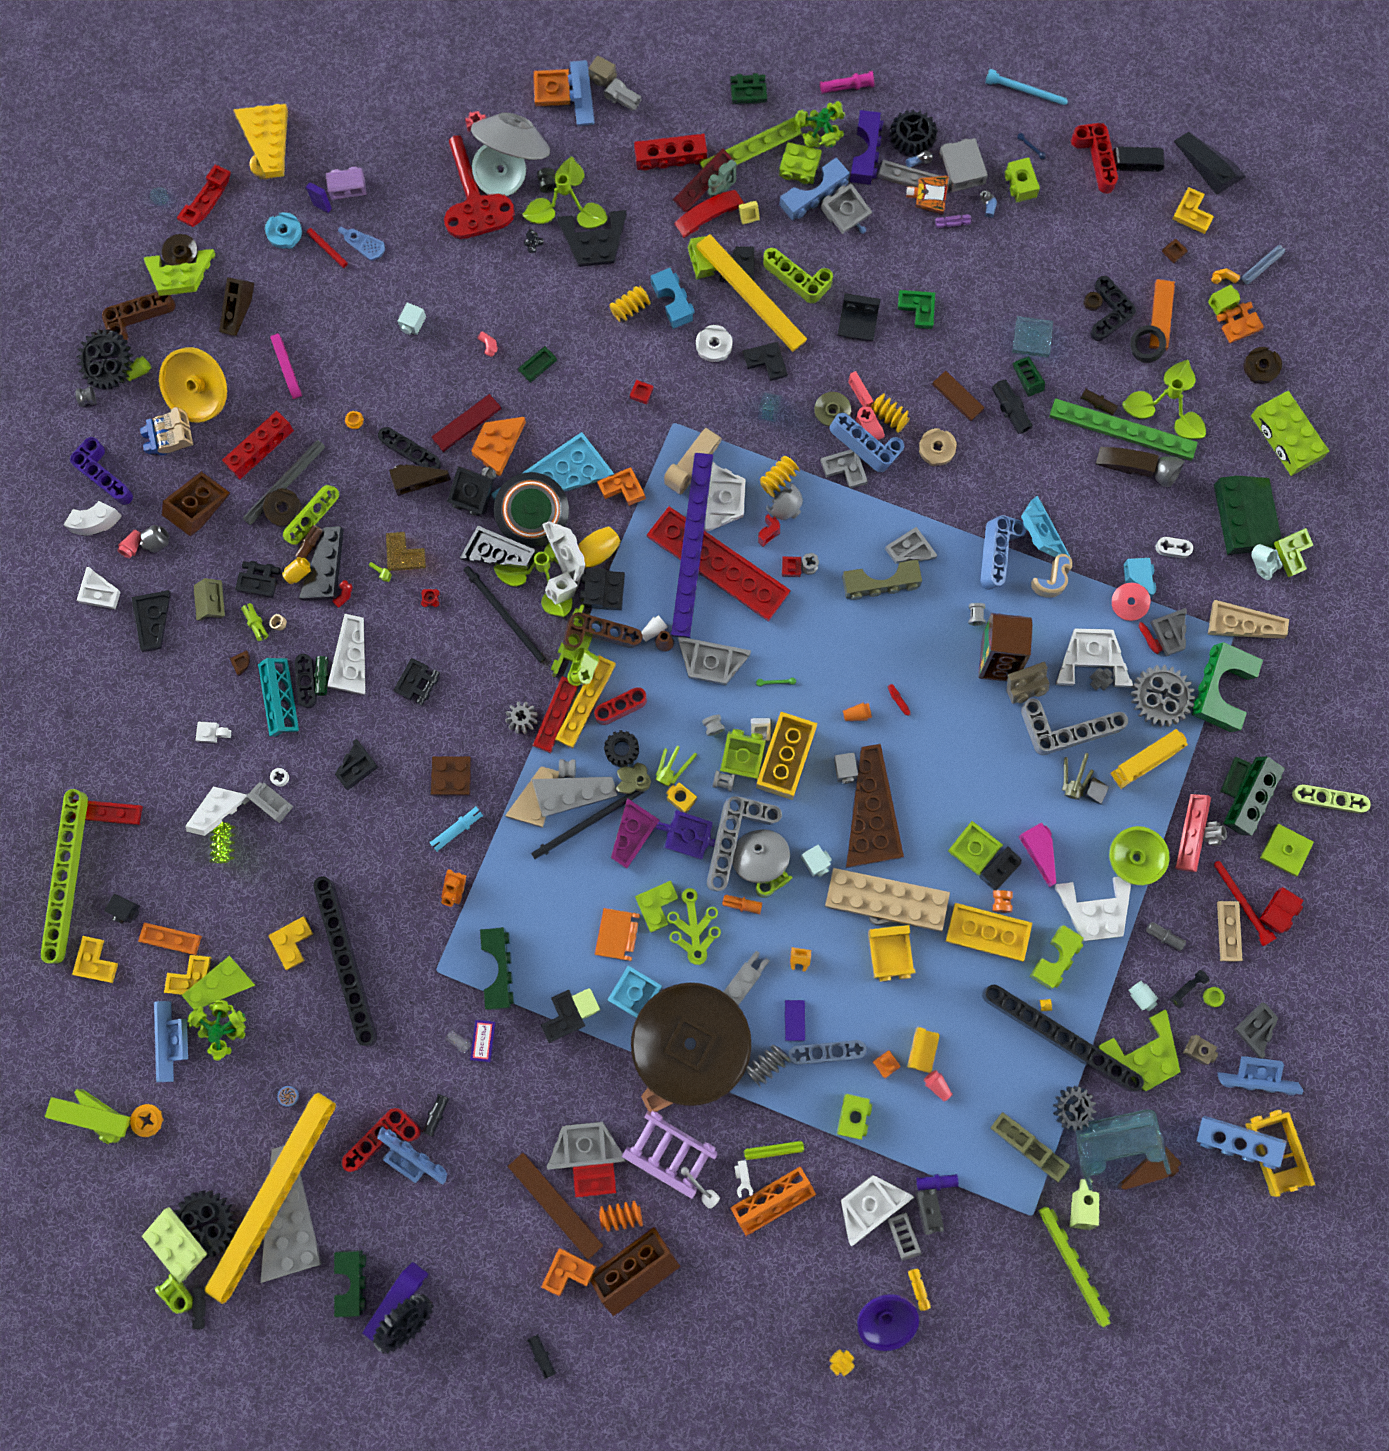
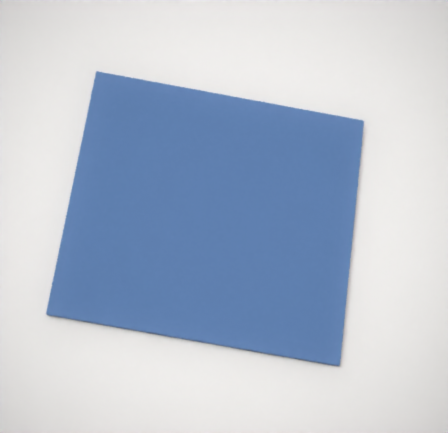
[437,423,1234,1216]

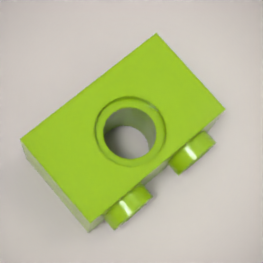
[1005,157,1040,202]
[837,1094,872,1140]

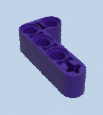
[70,437,133,505]
[362,1262,429,1342]

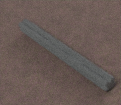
[243,440,325,525]

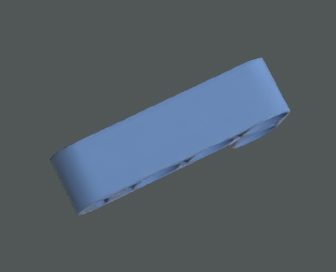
[830,413,904,472]
[981,515,1026,590]

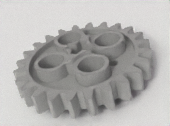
[1130,665,1195,727]

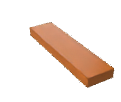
[1149,279,1175,351]

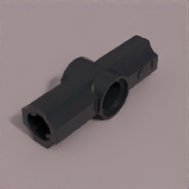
[991,380,1033,434]

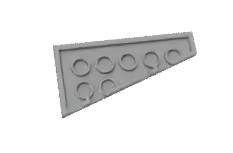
[261,1145,322,1283]

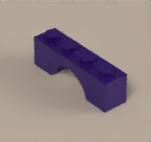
[850,110,884,185]

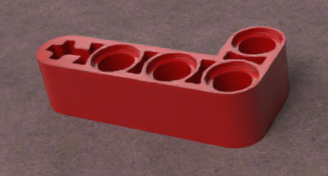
[1071,123,1118,194]
[341,1108,421,1172]

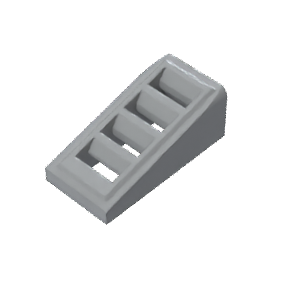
[887,1213,921,1261]

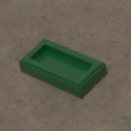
[518,346,557,383]
[1220,757,1252,798]

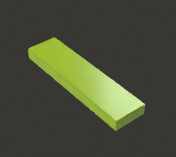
[45,1097,130,1137]

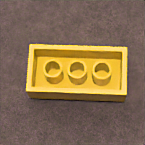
[756,712,818,800]

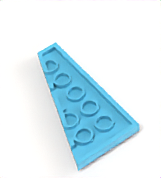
[491,432,614,500]

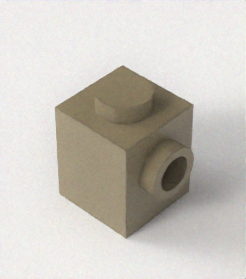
[588,55,617,88]

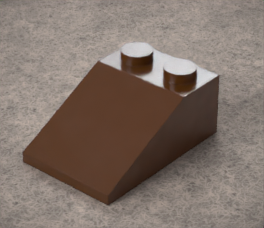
[162,471,230,537]

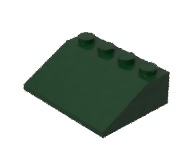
[1214,475,1282,555]

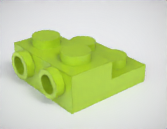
[779,142,822,184]
[720,729,766,779]

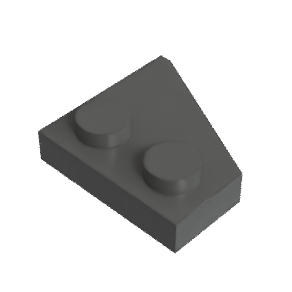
[1234,1003,1278,1059]

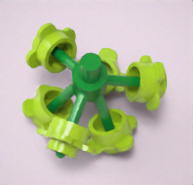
[795,101,845,148]
[188,1000,246,1061]

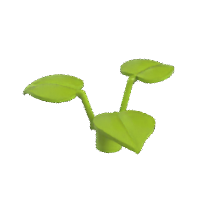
[522,156,607,229]
[1122,360,1206,439]
[494,543,572,617]

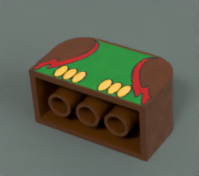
[978,613,1032,682]

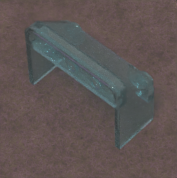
[1076,1109,1171,1191]

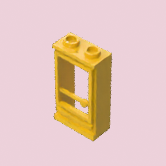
[1110,729,1188,789]
[1245,1109,1315,1197]

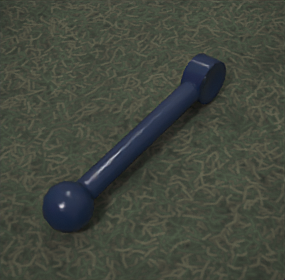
[1017,133,1046,159]

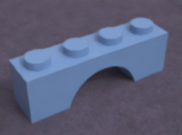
[779,158,850,221]

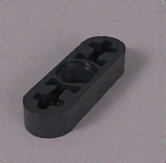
[294,654,317,709]

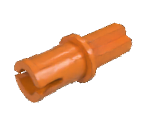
[722,895,762,915]

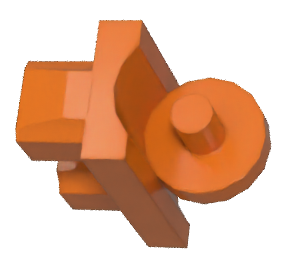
[441,869,467,907]

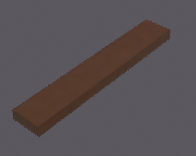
[508,1152,604,1260]

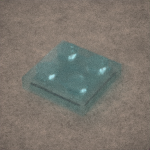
[1012,316,1053,357]

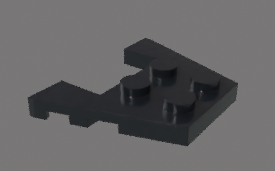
[557,210,627,267]

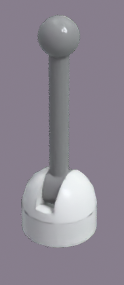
[681,1167,720,1208]

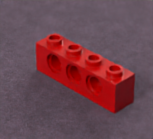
[634,134,707,171]
[222,410,294,480]

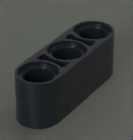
[1113,147,1165,172]

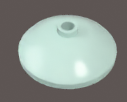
[472,145,526,196]

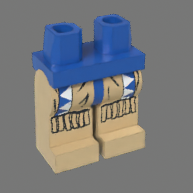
[140,407,193,456]

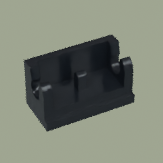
[979,846,1022,891]

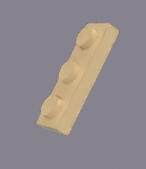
[1217,901,1242,962]

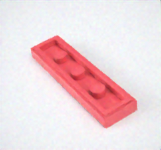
[1176,794,1211,872]

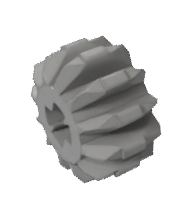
[505,702,538,734]

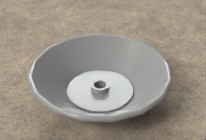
[471,113,550,160]

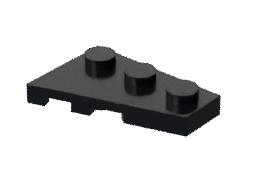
[131,590,171,652]

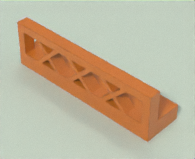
[730,1167,816,1236]

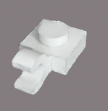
[195,722,231,743]
[734,1160,753,1197]

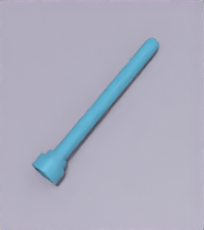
[985,69,1068,105]

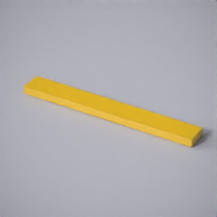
[696,234,807,352]

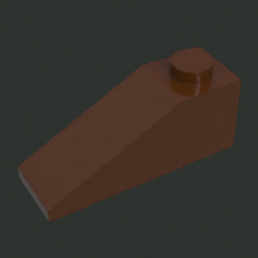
[1117,1144,1182,1190]

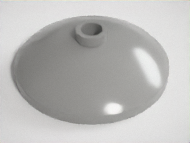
[732,829,790,883]

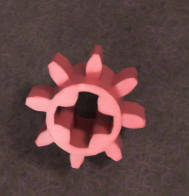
[465,111,486,131]

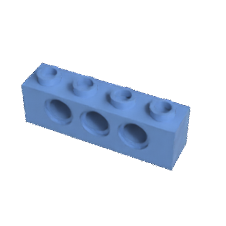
[1197,1115,1287,1169]

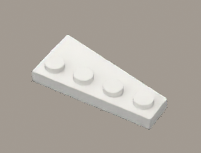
[327,614,365,695]

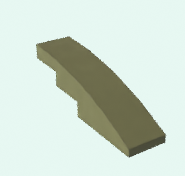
[990,1112,1071,1183]

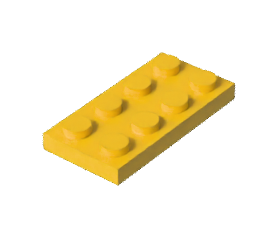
[945,903,1032,962]

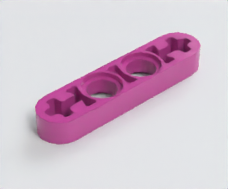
[270,333,302,399]

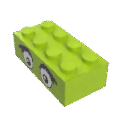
[1251,391,1329,476]

